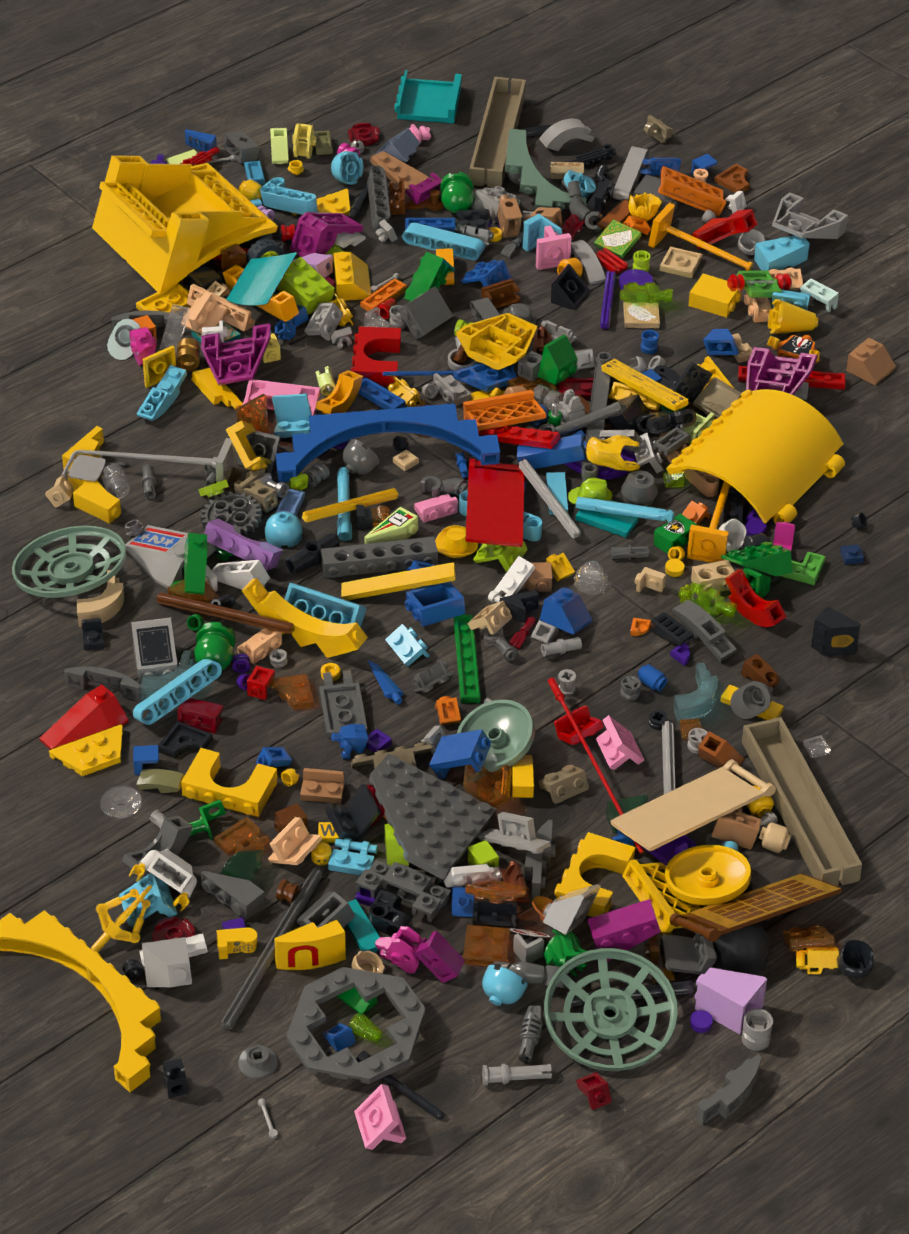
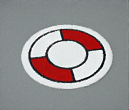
[510,929,550,937]

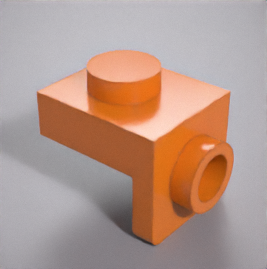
[682,501,711,526]

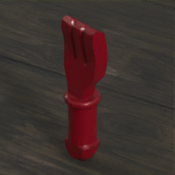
[509,617,536,649]

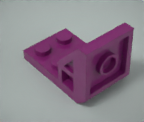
[290,212,364,257]

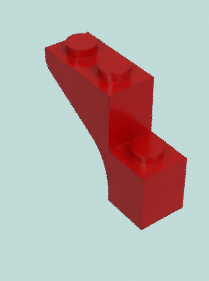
[692,209,758,249]

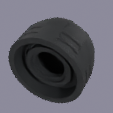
[713,922,769,975]

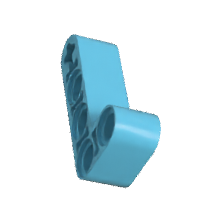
[260,177,318,215]

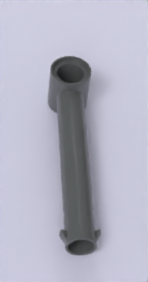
[539,402,622,437]

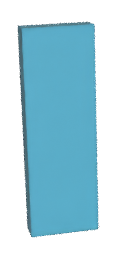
[546,472,568,515]

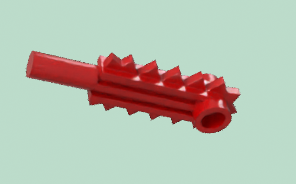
[180,147,220,166]

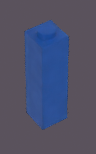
[517,434,587,469]

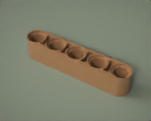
[660,431,720,497]

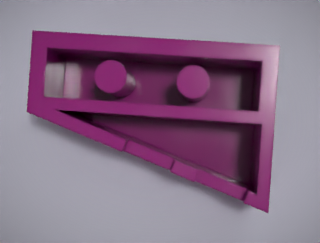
[588,899,661,962]

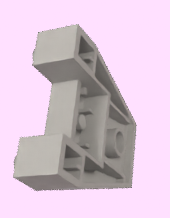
[772,192,848,239]

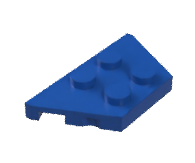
[453,363,517,392]

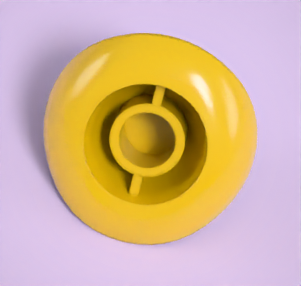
[435,525,478,558]

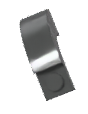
[122,815,193,875]

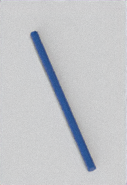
[383,371,454,376]

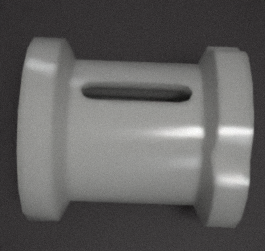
[558,669,576,696]

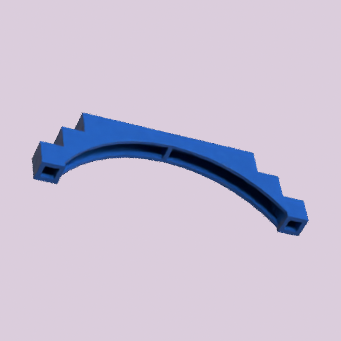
[276,404,500,483]

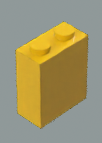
[688,274,742,318]

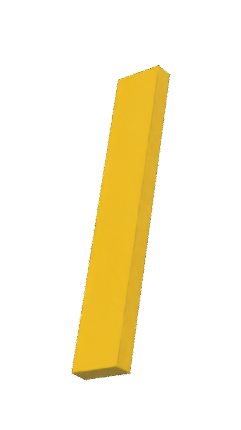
[342,562,456,600]

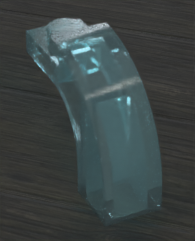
[139,650,196,704]
[673,663,718,723]

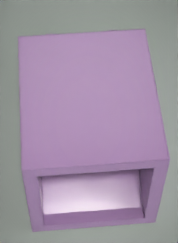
[694,968,767,1034]

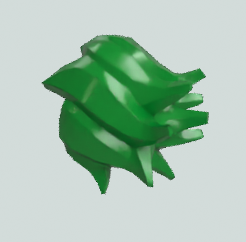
[544,929,590,978]

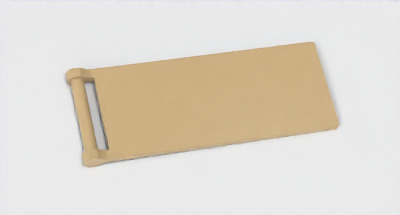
[611,759,776,851]

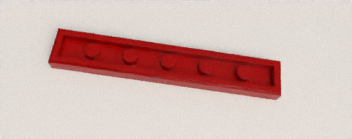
[738,366,845,390]

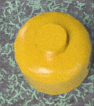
[311,842,332,865]

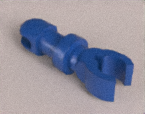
[455,451,469,478]

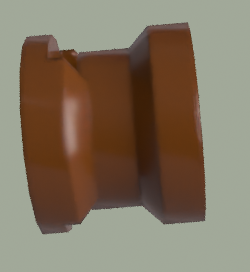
[276,879,301,904]

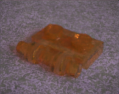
[214,817,270,863]

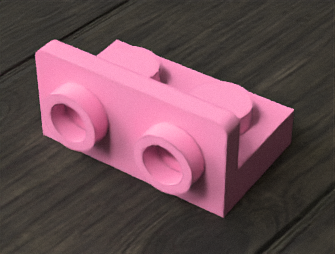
[414,494,458,523]

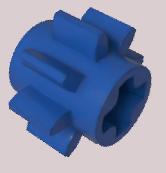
[275,320,296,341]

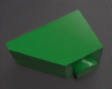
[743,567,771,599]

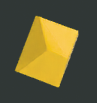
[143,345,176,388]

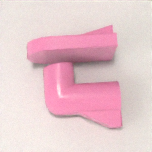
[409,124,431,142]

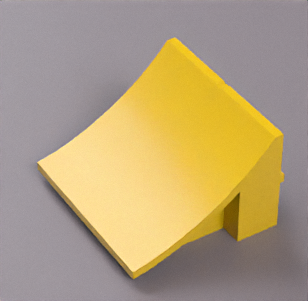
[92,156,278,294]

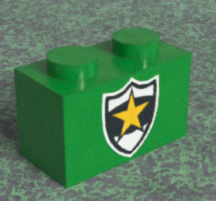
[653,513,697,554]

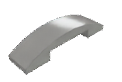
[571,240,606,285]

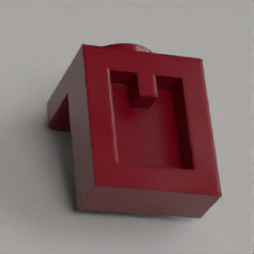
[576,1072,612,1110]

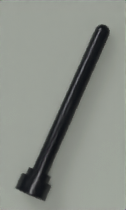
[356,1051,444,1120]

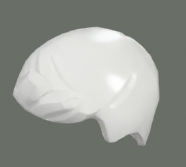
[718,519,747,552]

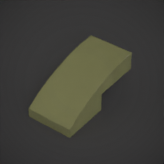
[136,769,184,794]

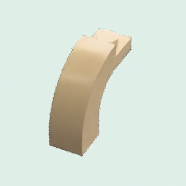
[77,570,124,627]

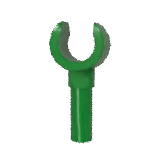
[216,547,234,561]

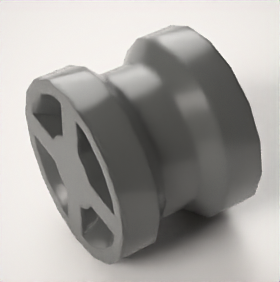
[620,676,641,701]

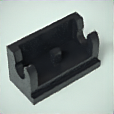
[472,899,517,934]

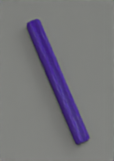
[600,271,616,329]

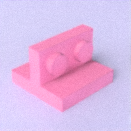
[536,226,571,270]
[596,715,644,770]
[354,1084,406,1150]

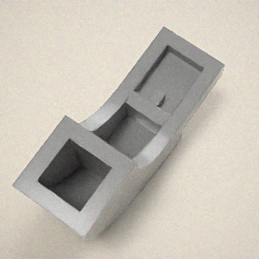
[539,119,595,151]

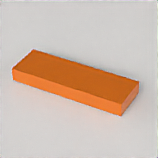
[360,279,408,314]

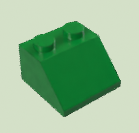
[538,334,578,385]

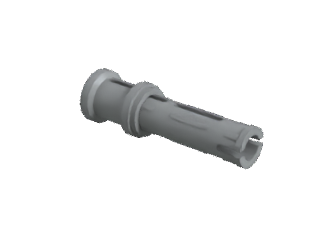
[482,1064,552,1085]

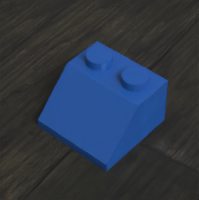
[540,588,592,635]

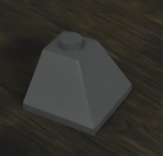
[237,431,281,472]

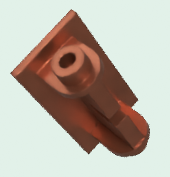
[533,326,552,356]
[500,861,530,903]

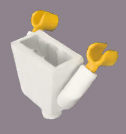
[129,849,197,911]

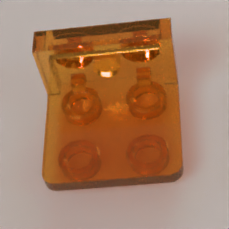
[463,764,512,808]

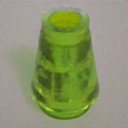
[348,1013,383,1043]

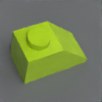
[385,824,409,867]

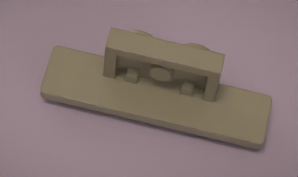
[351,742,433,769]

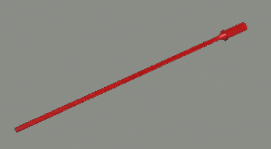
[548,678,644,854]

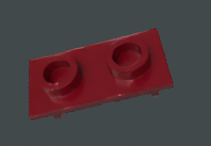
[560,214,585,241]

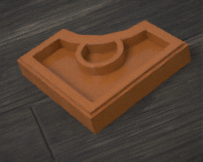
[714,164,750,193]

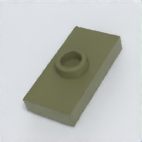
[314,130,333,155]

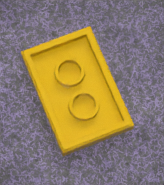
[136,283,192,314]

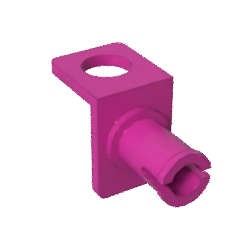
[773,522,795,550]

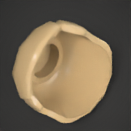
[352,951,385,974]

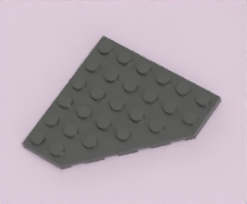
[369,754,497,880]

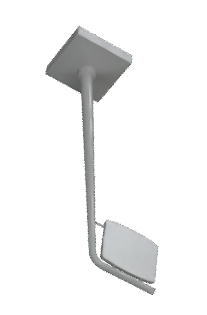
[61,438,234,490]

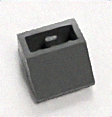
[296,891,355,928]

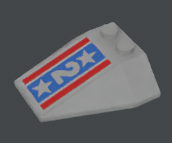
[125,525,218,590]

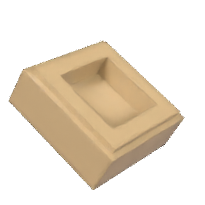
[393,450,419,471]

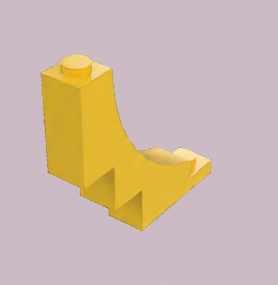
[62,426,121,524]
[242,578,368,658]

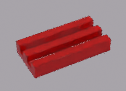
[595,248,628,274]

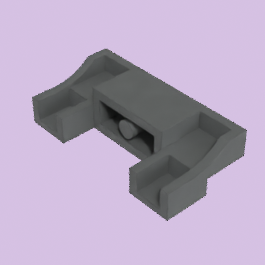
[355,860,451,922]

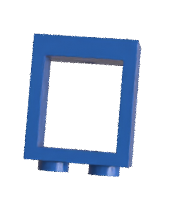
[405,582,465,627]

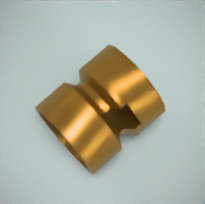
[176,338,200,371]

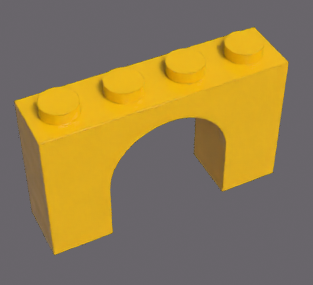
[181,748,278,817]
[554,832,635,917]

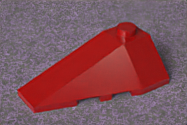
[40,685,129,750]

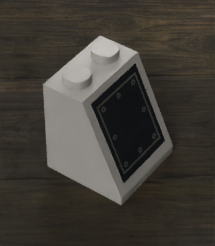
[131,617,178,683]

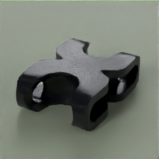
[635,408,697,434]

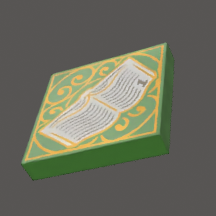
[594,219,641,259]

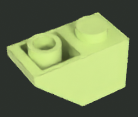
[270,128,288,164]

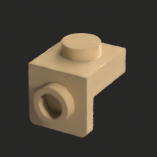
[45,476,74,508]

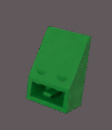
[721,542,792,576]

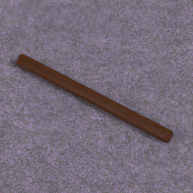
[156,592,294,634]

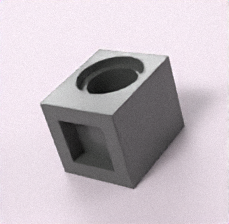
[518,351,542,382]

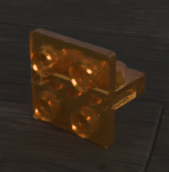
[236,393,268,433]

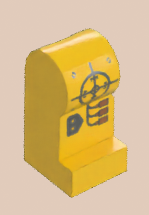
[216,928,258,959]

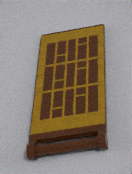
[669,874,842,942]

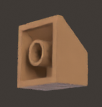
[846,338,896,386]

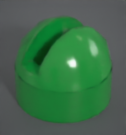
[187,614,204,631]

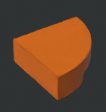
[630,618,651,636]

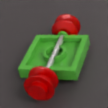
[727,270,792,298]

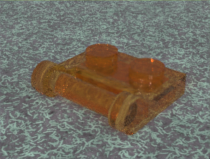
[783,925,835,952]

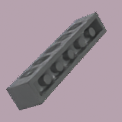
[321,537,438,578]

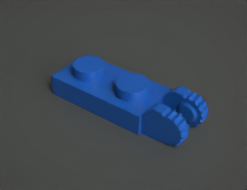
[640,157,681,175]

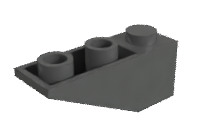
[201,871,265,920]

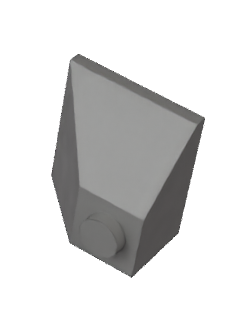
[142,937,192,987]

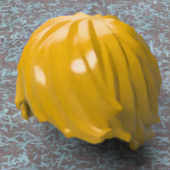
[628,193,662,221]

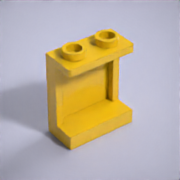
[226,420,271,472]

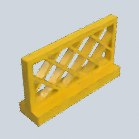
[622,860,701,935]

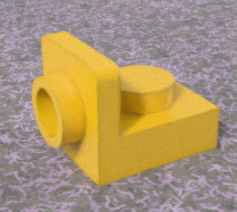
[546,553,575,582]

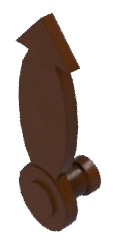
[405,190,444,211]

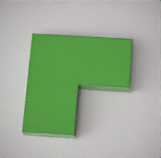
[780,552,826,585]

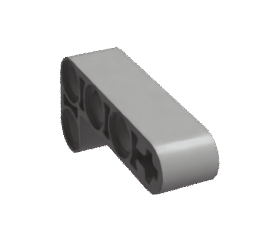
[613,146,649,201]

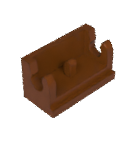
[388,179,405,215]
[221,244,247,270]
[481,278,521,310]

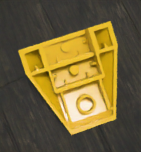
[456,313,538,370]

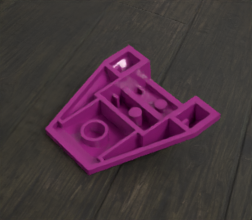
[201,323,271,385]
[746,347,818,395]

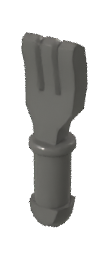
[501,232,524,258]

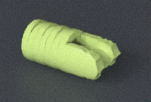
[315,366,335,396]

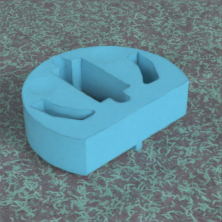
[564,170,596,198]

